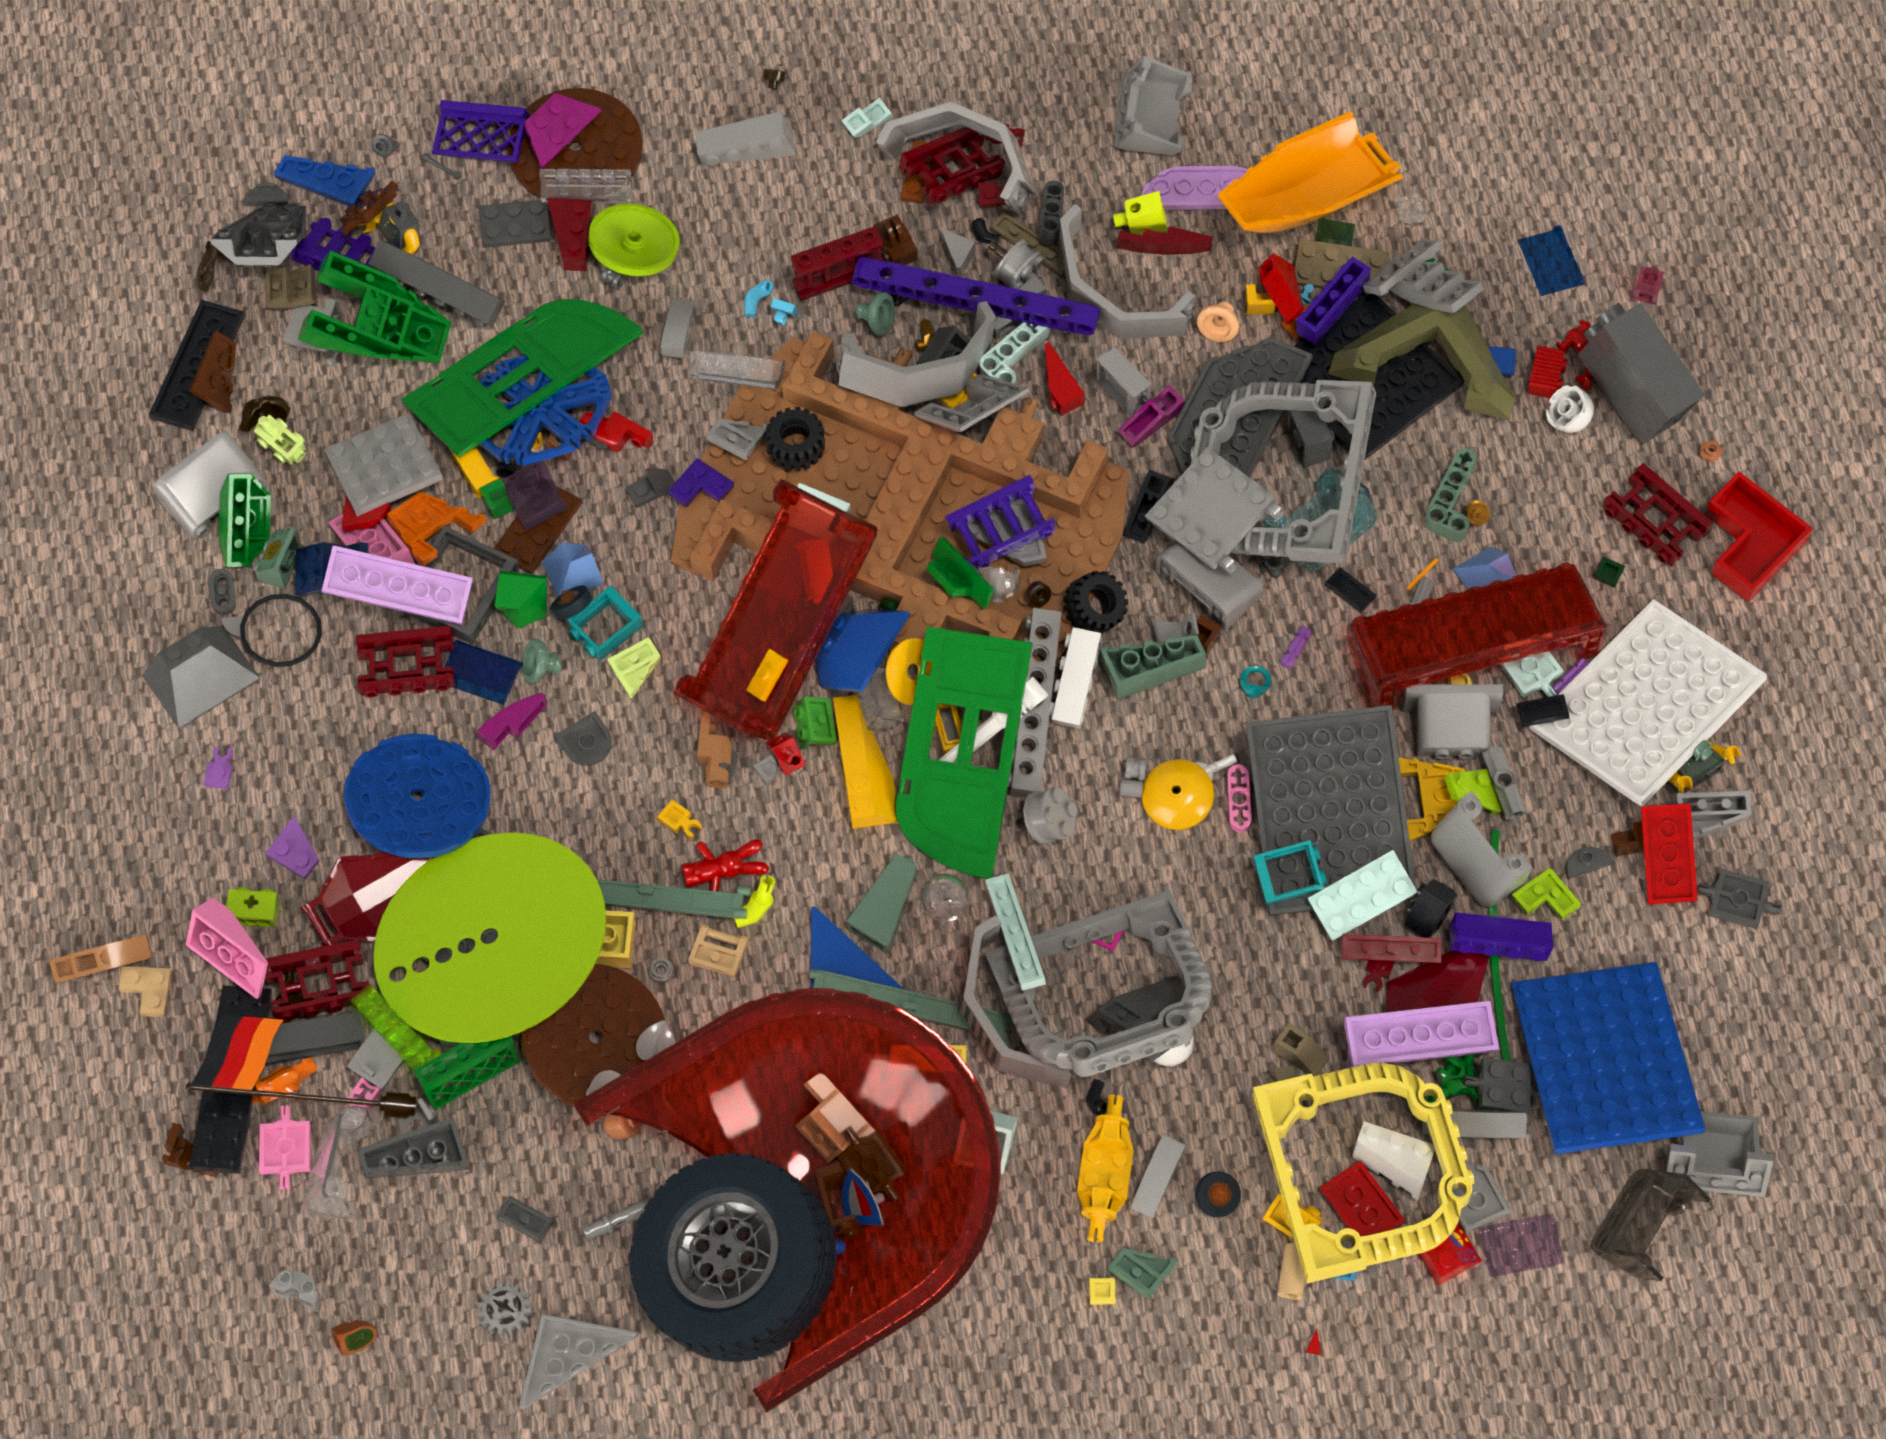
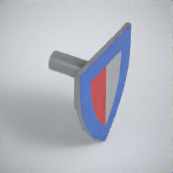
[842,1169,884,1225]

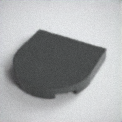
[554,711,612,766]

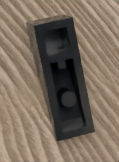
[1123,469,1175,544]

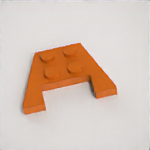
[387,492,486,566]

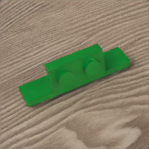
[926,537,994,608]

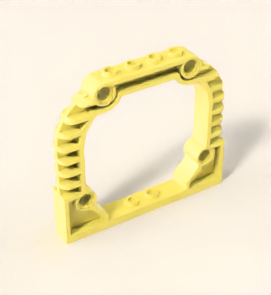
[1252,1062,1474,1283]

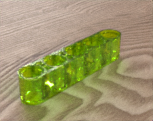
[350,984,437,1070]

